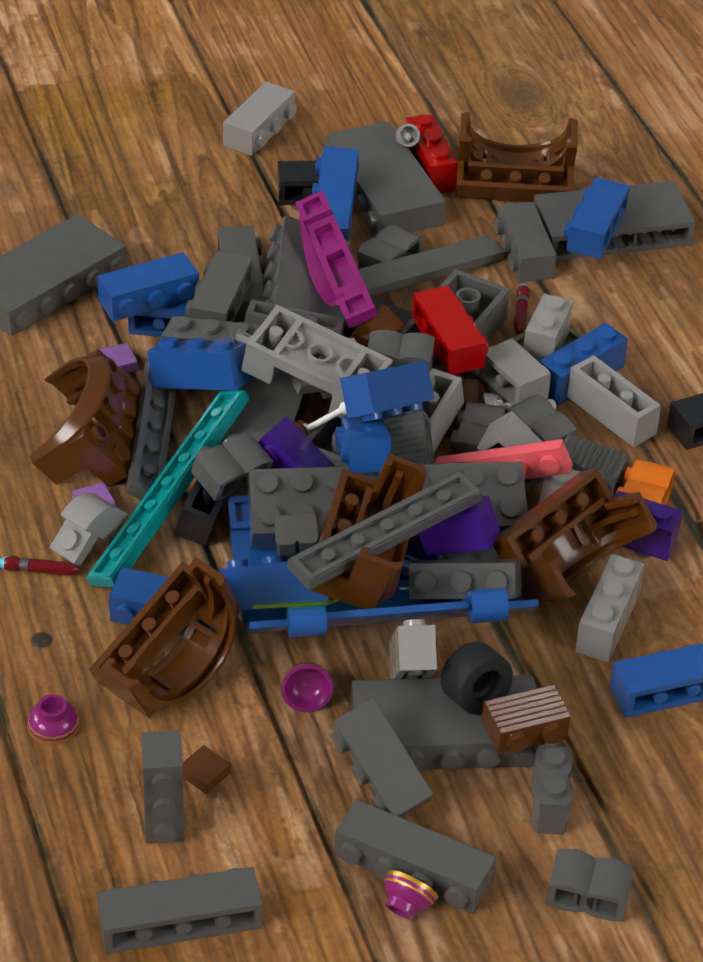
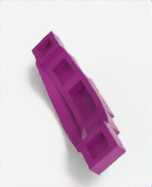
[295,190,378,328]

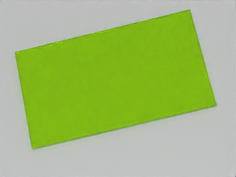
[253,598,341,609]

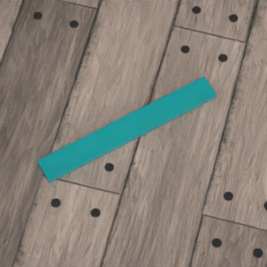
[86,390,250,587]

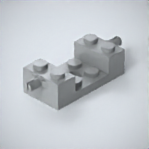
[234,305,393,418]

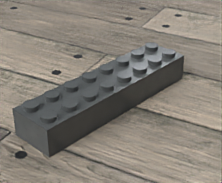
[247,461,528,549]

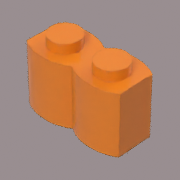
[616,459,676,505]

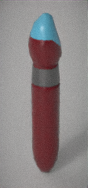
[514,283,530,334]
[0,555,80,575]

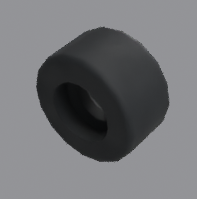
[440,641,513,715]

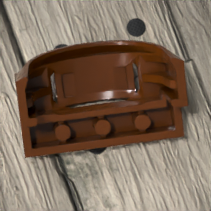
[456,112,578,202]
[30,349,141,487]
[305,453,427,609]
[493,468,658,602]
[89,557,242,718]

